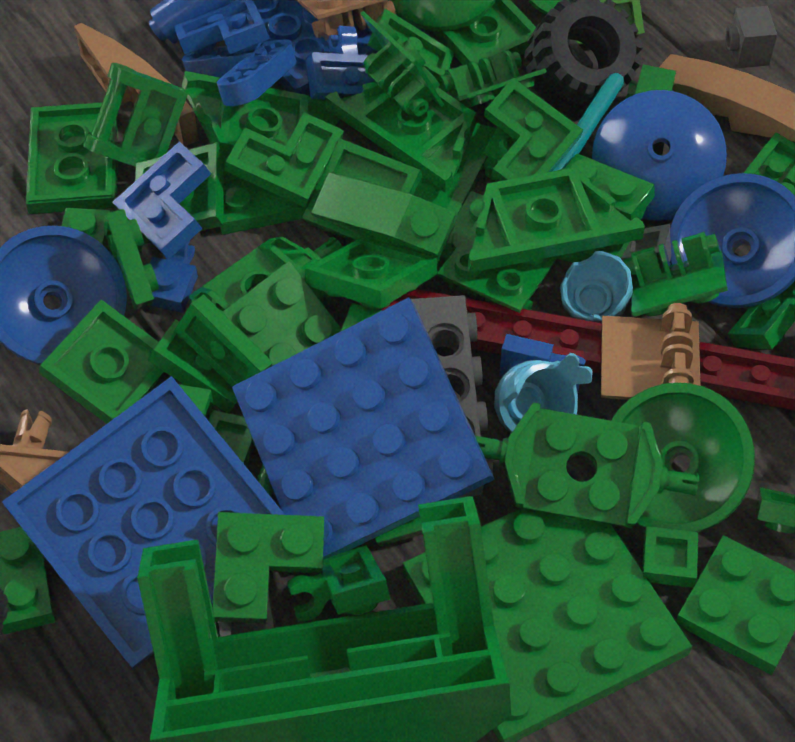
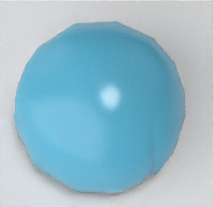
[560,251,633,323]

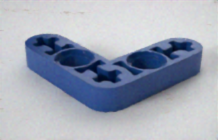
[182,39,297,106]

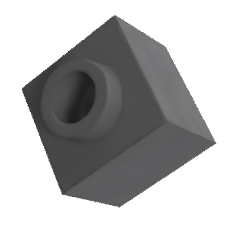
[725,6,777,68]

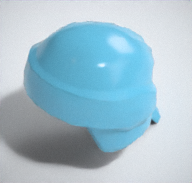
[494,353,592,433]

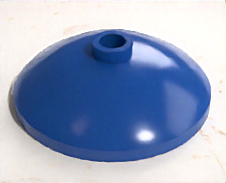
[592,90,727,222]
[670,173,795,308]
[0,226,127,365]

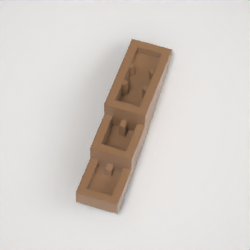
[74,23,199,146]
[660,54,795,141]

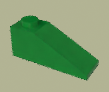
[311,172,456,266]

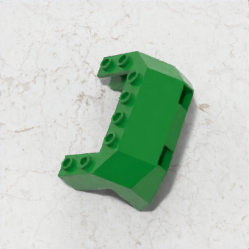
[137,496,512,742]

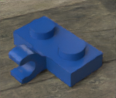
[305,26,374,100]

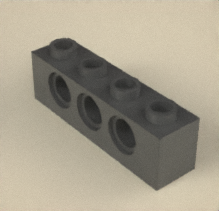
[411,295,493,497]

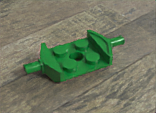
[189,237,343,311]
[475,403,699,528]

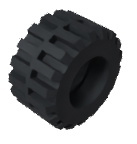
[524,0,643,113]

